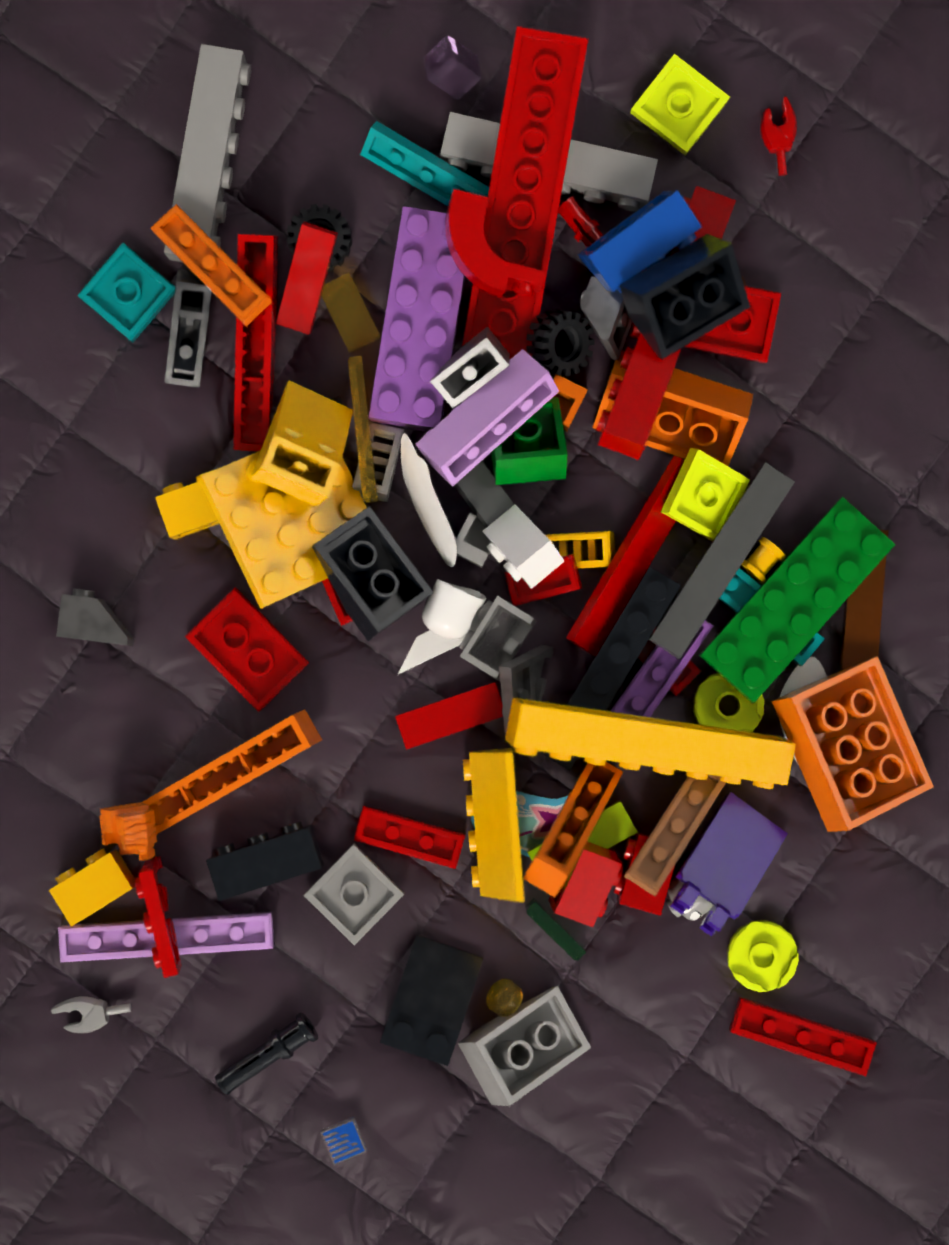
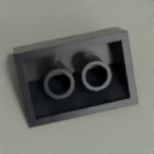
[619,234,750,359]

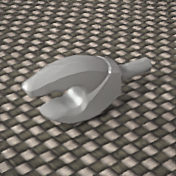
[51,996,132,1034]

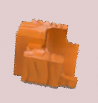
[99,802,157,861]

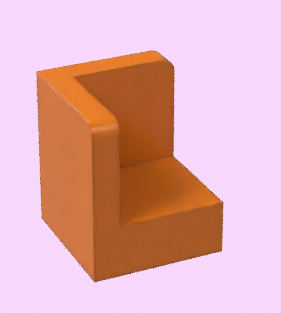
[553,374,588,432]

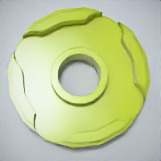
[693,672,764,732]

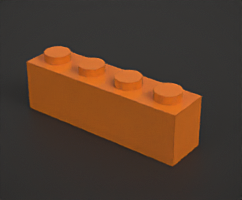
[523,762,624,897]

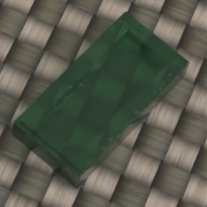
[525,898,586,961]

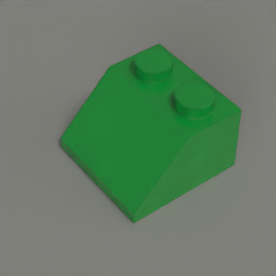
[491,397,568,485]

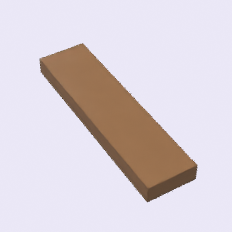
[624,775,726,896]

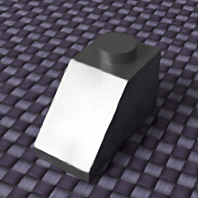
[580,276,632,360]
[430,327,510,409]
[56,588,134,646]

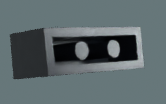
[206,821,324,901]

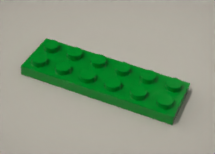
[699,497,896,703]

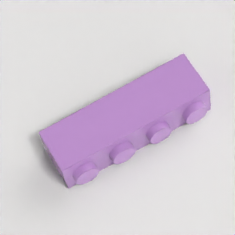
[416,349,559,487]

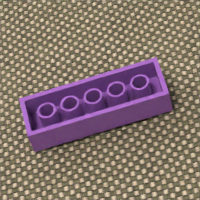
[369,206,465,432]

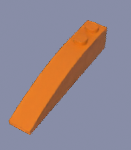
[141,709,322,835]

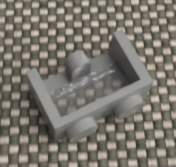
[459,596,537,681]

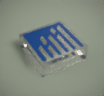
[320,1116,368,1165]

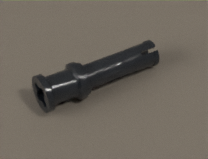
[215,1012,318,1095]

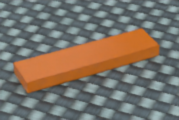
[150,204,272,326]

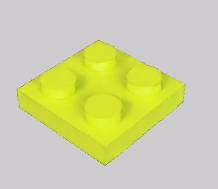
[630,54,730,156]
[661,448,750,541]

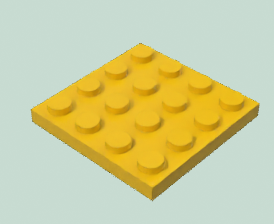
[198,451,367,609]

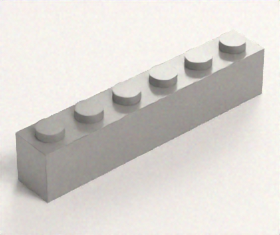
[164,44,251,262]
[440,112,658,211]

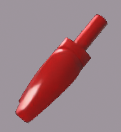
[760,96,797,176]

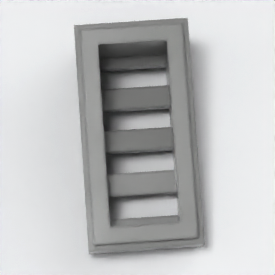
[352,421,404,502]

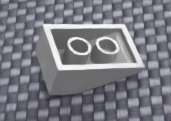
[458,986,591,1106]

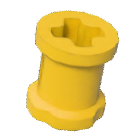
[741,537,786,584]

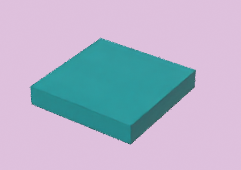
[77,243,175,343]

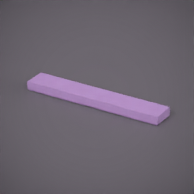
[58,912,274,963]

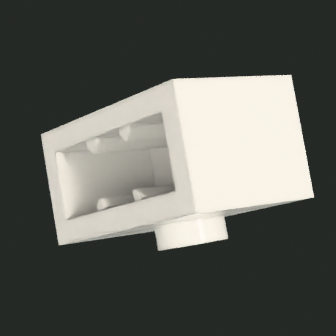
[482,504,564,589]

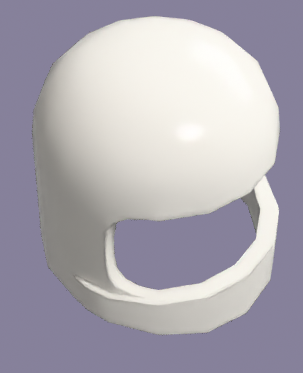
[422,579,486,640]

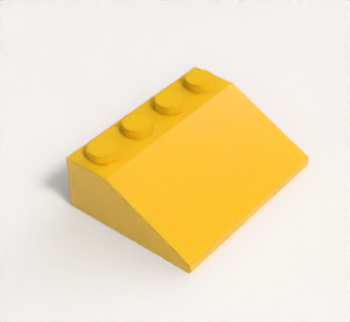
[463,748,524,902]

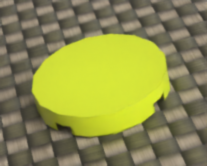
[727,920,799,992]

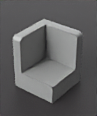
[455,513,491,568]

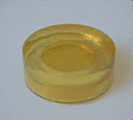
[486,979,523,1017]

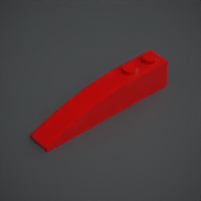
[233,234,279,451]

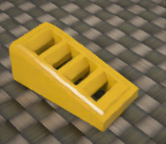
[545,531,615,569]

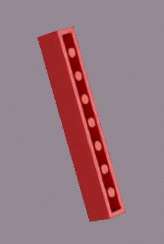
[596,186,736,460]

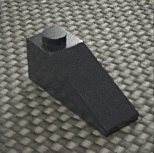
[164,269,212,388]

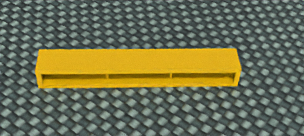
[505,697,796,789]

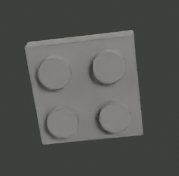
[303,843,405,945]

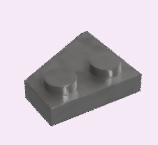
[500,645,553,733]

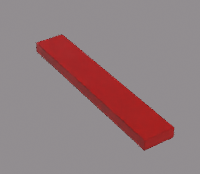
[566,456,684,657]

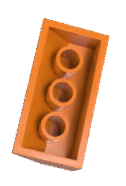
[592,351,754,466]

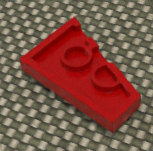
[135,856,182,978]

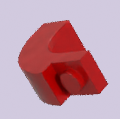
[445,189,547,298]

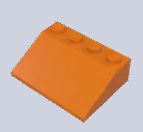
[772,656,934,832]

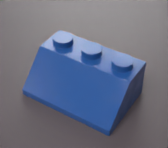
[577,190,702,293]

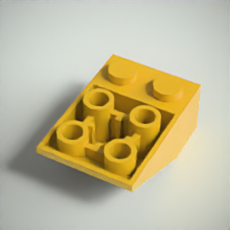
[251,380,353,506]

